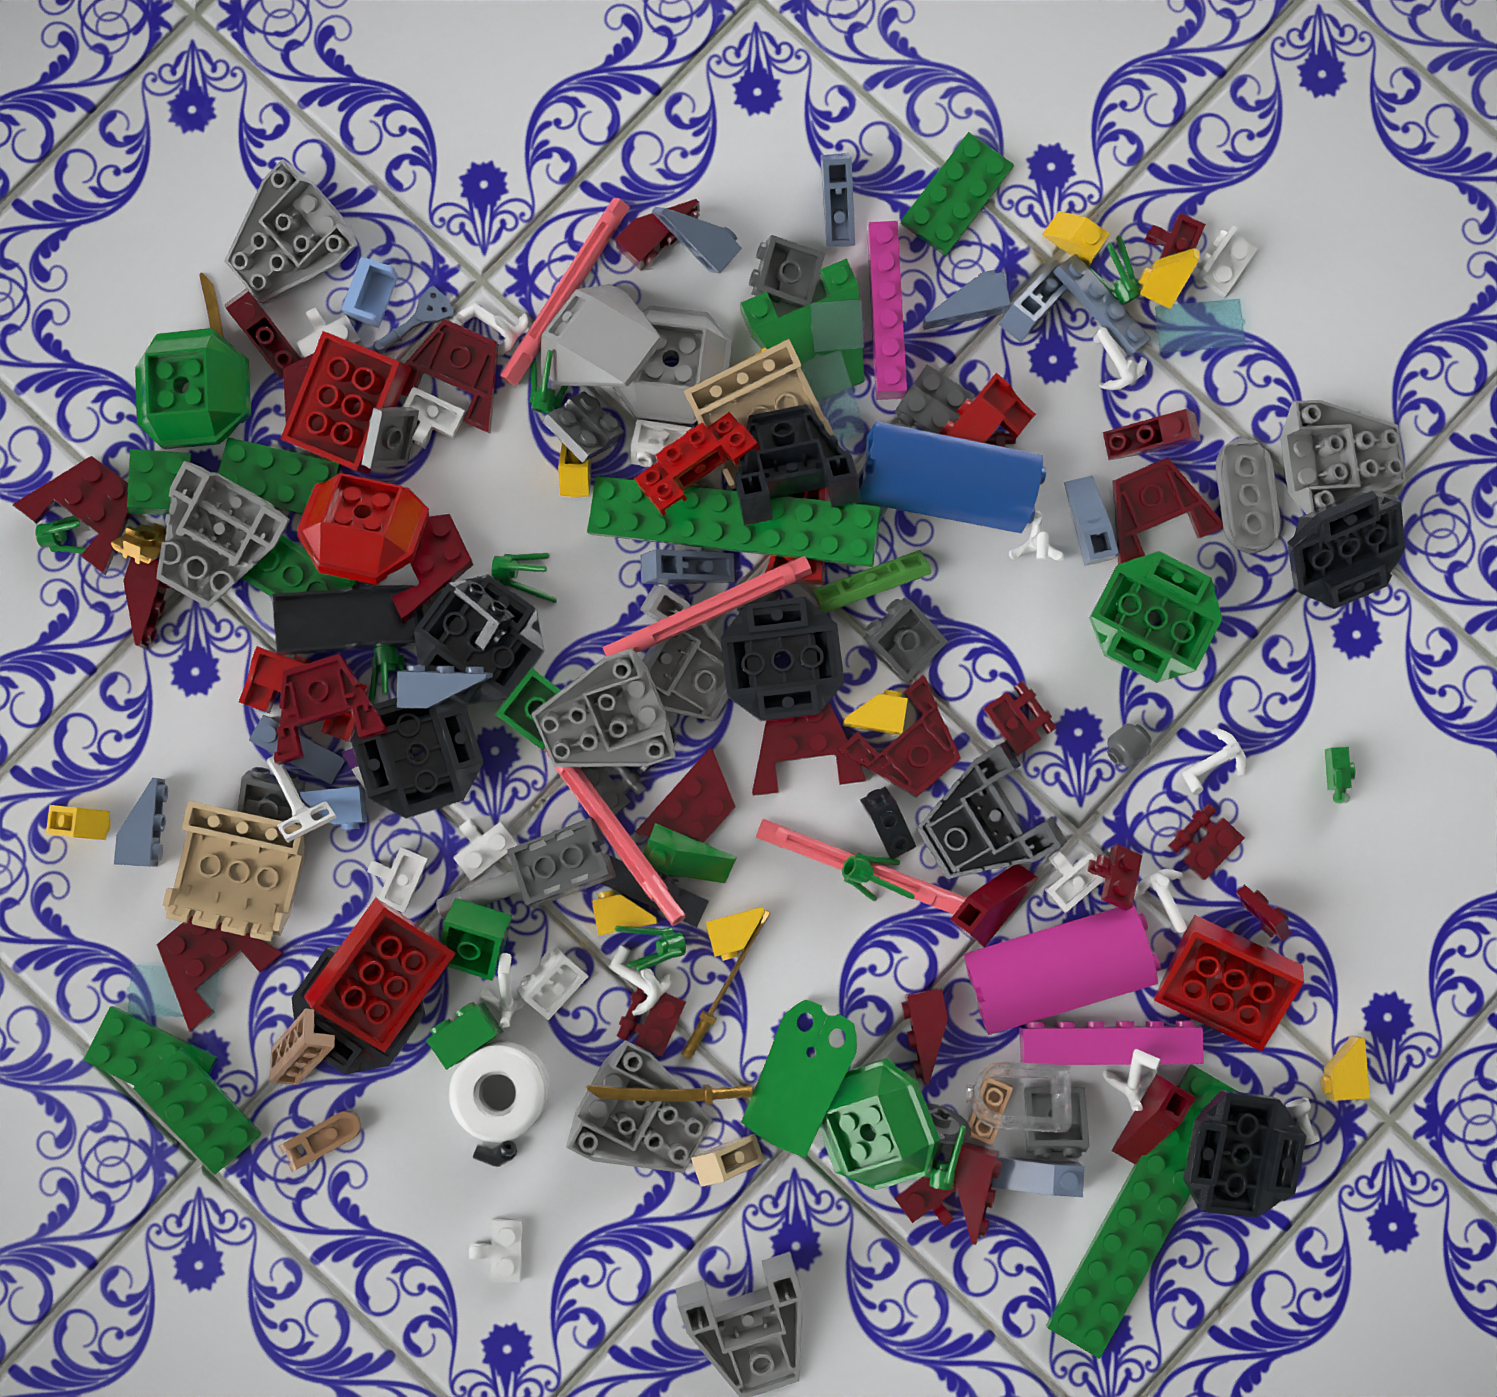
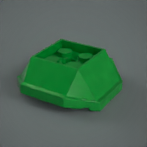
[135,328,251,449]
[1089,551,1222,683]
[819,1058,940,1190]

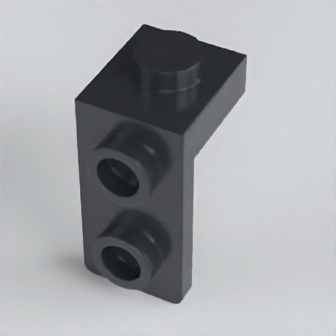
[454,580,515,650]
[860,786,916,859]

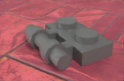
[581,766,646,816]

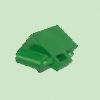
[1325,747,1356,804]

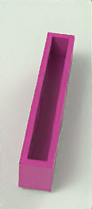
[867,221,907,400]
[1019,1020,1204,1065]

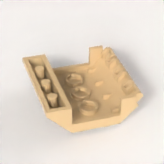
[683,339,834,490]
[162,801,305,942]

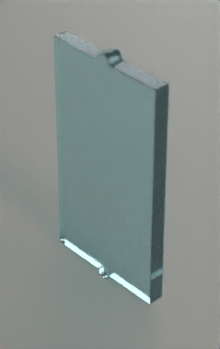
[1155,299,1245,353]
[800,350,866,442]
[127,965,221,1019]

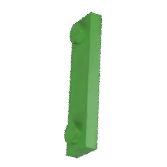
[813,550,931,613]

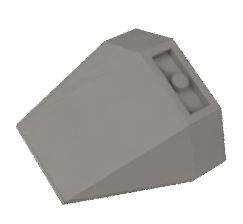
[224,159,357,304]
[541,284,663,387]
[1280,400,1406,514]
[532,648,675,767]
[566,1040,713,1173]

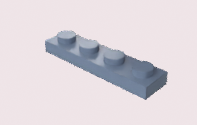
[1054,254,1152,357]

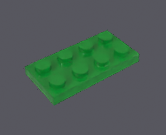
[900,132,1014,257]
[218,437,342,515]
[241,535,358,597]
[83,1006,218,1086]
[133,1046,262,1175]

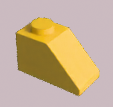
[1042,211,1110,267]
[1138,248,1200,309]
[558,443,592,498]
[843,690,908,735]
[46,805,111,841]
[592,890,658,935]
[706,907,764,961]
[1320,1036,1370,1101]

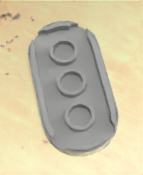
[1216,438,1281,553]

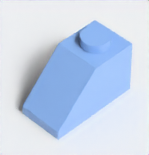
[300,786,368,830]

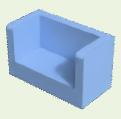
[341,256,398,328]

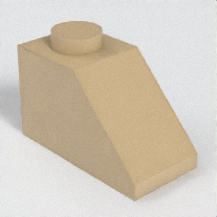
[691,1134,764,1187]

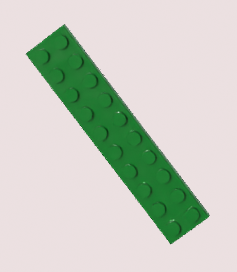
[587,476,881,567]
[1046,1064,1239,1359]

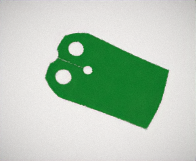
[741,1000,857,1158]

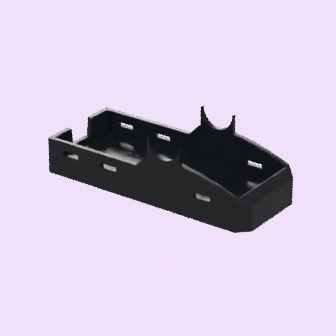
[272,585,424,656]

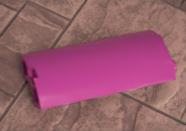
[964,904,1161,1035]

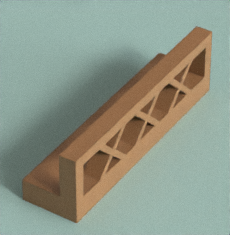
[269,1009,335,1085]

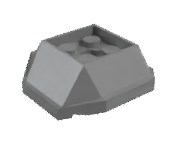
[612,305,732,427]

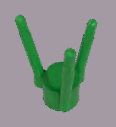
[1088,235,1140,305]
[529,350,568,414]
[35,515,86,554]
[491,553,557,603]
[369,646,406,704]
[842,852,915,901]
[615,926,686,971]
[924,1125,966,1190]

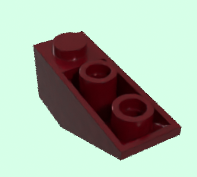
[615,199,700,271]
[224,288,301,379]
[1103,409,1201,460]
[123,557,170,650]
[950,864,1039,948]
[901,988,948,1085]
[1111,1074,1196,1165]
[954,1142,1003,1245]

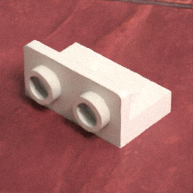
[1196,225,1258,298]
[631,419,691,467]
[517,947,589,1020]

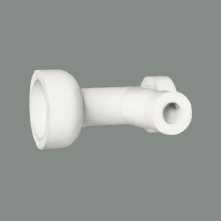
[1285,1098,1320,1145]

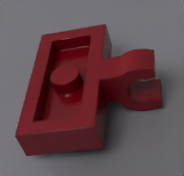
[1144,213,1206,259]
[1087,844,1143,911]
[1236,884,1292,941]
[894,1176,957,1227]

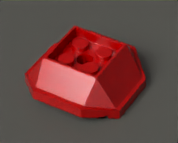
[297,473,429,585]

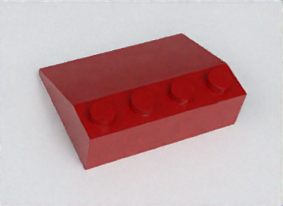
[280,331,412,475]
[304,897,456,1053]
[1154,915,1304,1051]

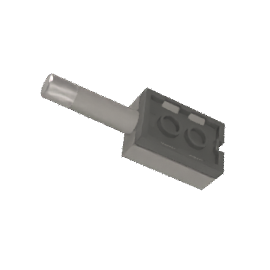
[436,818,616,920]

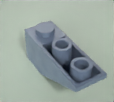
[1064,476,1119,566]
[397,665,493,708]
[114,778,168,867]

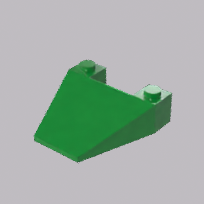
[740,258,865,402]

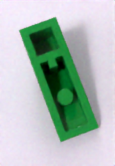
[643,823,737,883]

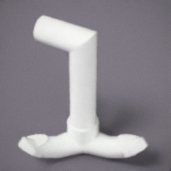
[456,302,528,357]
[1093,327,1147,390]
[1009,510,1065,561]
[1181,728,1246,795]
[1134,869,1187,933]
[608,945,671,1016]
[480,953,528,1028]
[1103,1049,1161,1111]

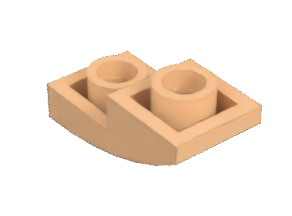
[968,1074,1013,1145]

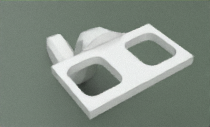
[267,756,337,843]

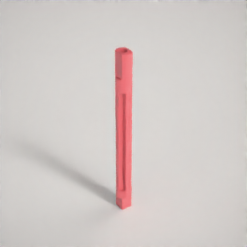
[500,198,630,387]
[602,556,812,657]
[546,749,685,926]
[756,819,967,914]

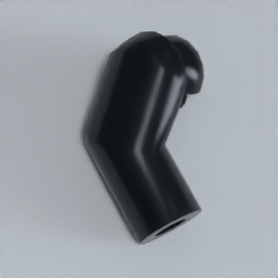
[473,1140,517,1167]

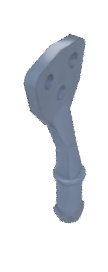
[373,286,454,353]

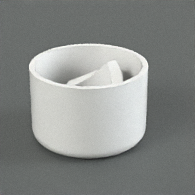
[449,1041,550,1142]

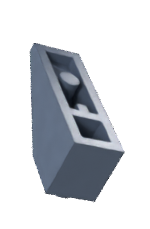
[820,153,855,247]
[652,207,742,274]
[999,260,1068,343]
[922,270,1011,330]
[640,549,735,585]
[249,715,346,785]
[992,1157,1084,1197]

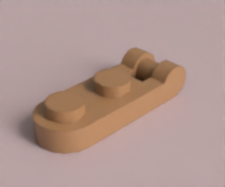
[279,1111,362,1172]

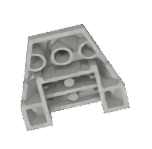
[156,461,290,608]

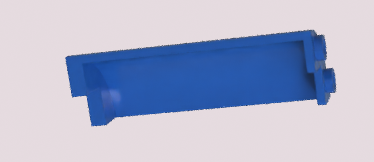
[858,421,1046,533]

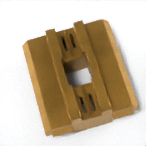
[111,523,167,564]

